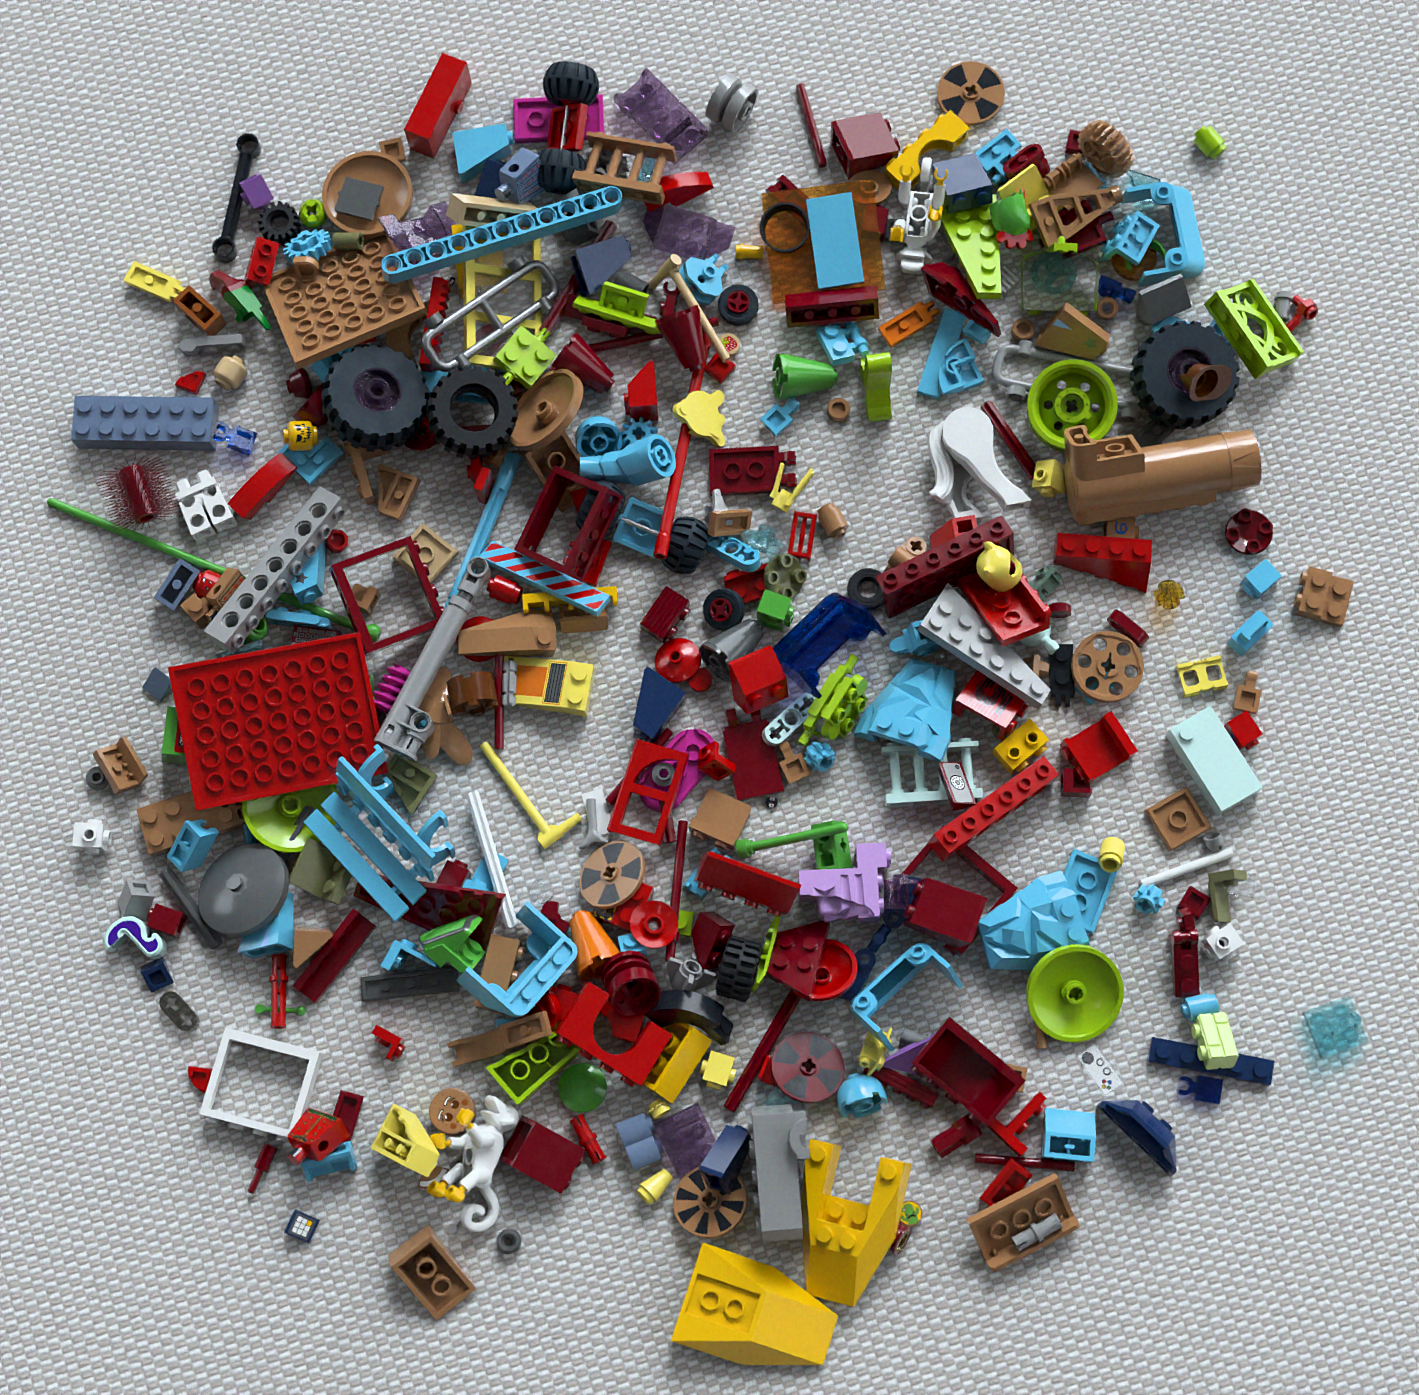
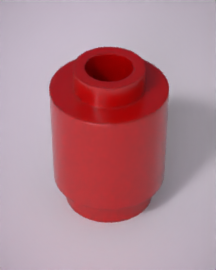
[486,575,523,605]

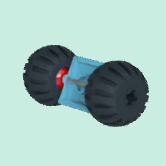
[575,481,710,574]

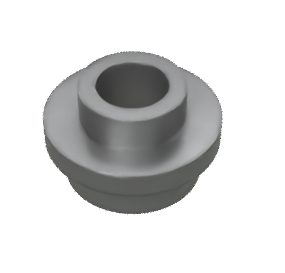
[652,762,675,787]
[86,766,109,790]
[496,1229,522,1254]

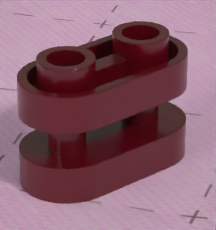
[1003,144,1051,181]

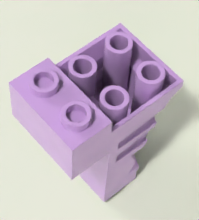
[798,843,891,923]

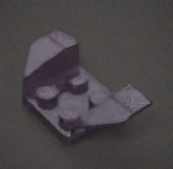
[378,201,456,265]
[643,204,736,260]

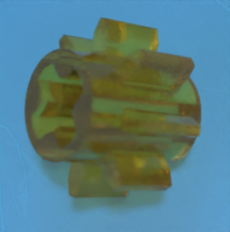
[1153,580,1185,609]

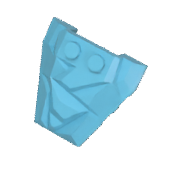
[853,658,956,762]
[977,871,1089,970]

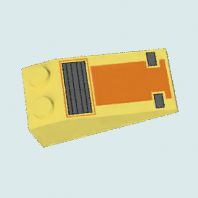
[504,656,595,717]

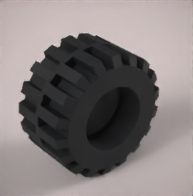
[715,935,762,1002]

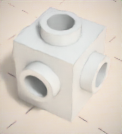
[72,819,112,855]
[1202,923,1244,962]

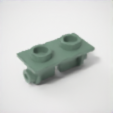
[1028,566,1062,602]

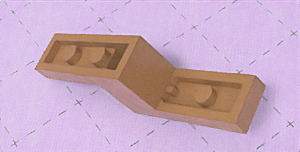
[344,384,391,506]

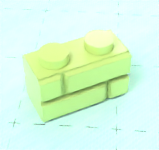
[1191,1012,1239,1070]

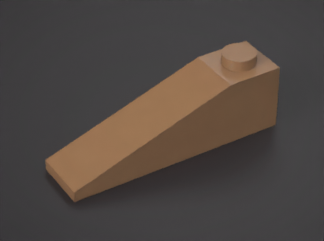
[458,610,556,657]

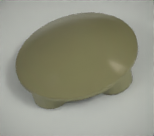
[764,553,807,599]

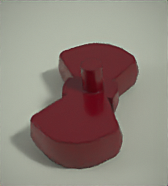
[541,901,570,934]

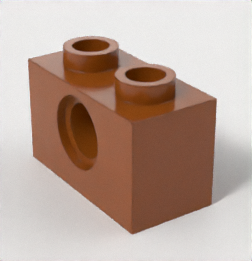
[173,285,227,336]

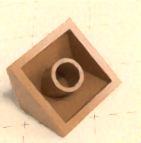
[292,927,333,969]

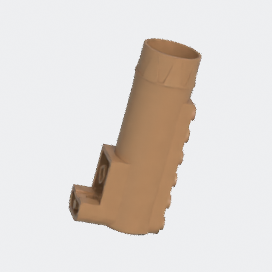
[1064,425,1262,526]

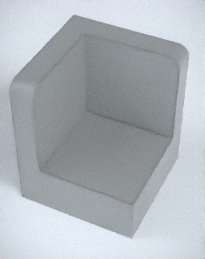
[118,879,155,919]

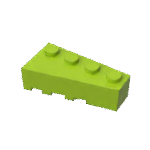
[485,1032,580,1107]

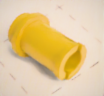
[735,242,763,261]

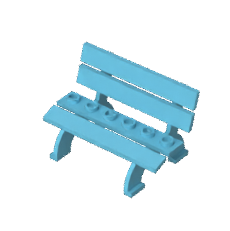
[304,744,456,923]

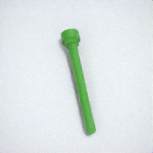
[736,823,848,859]

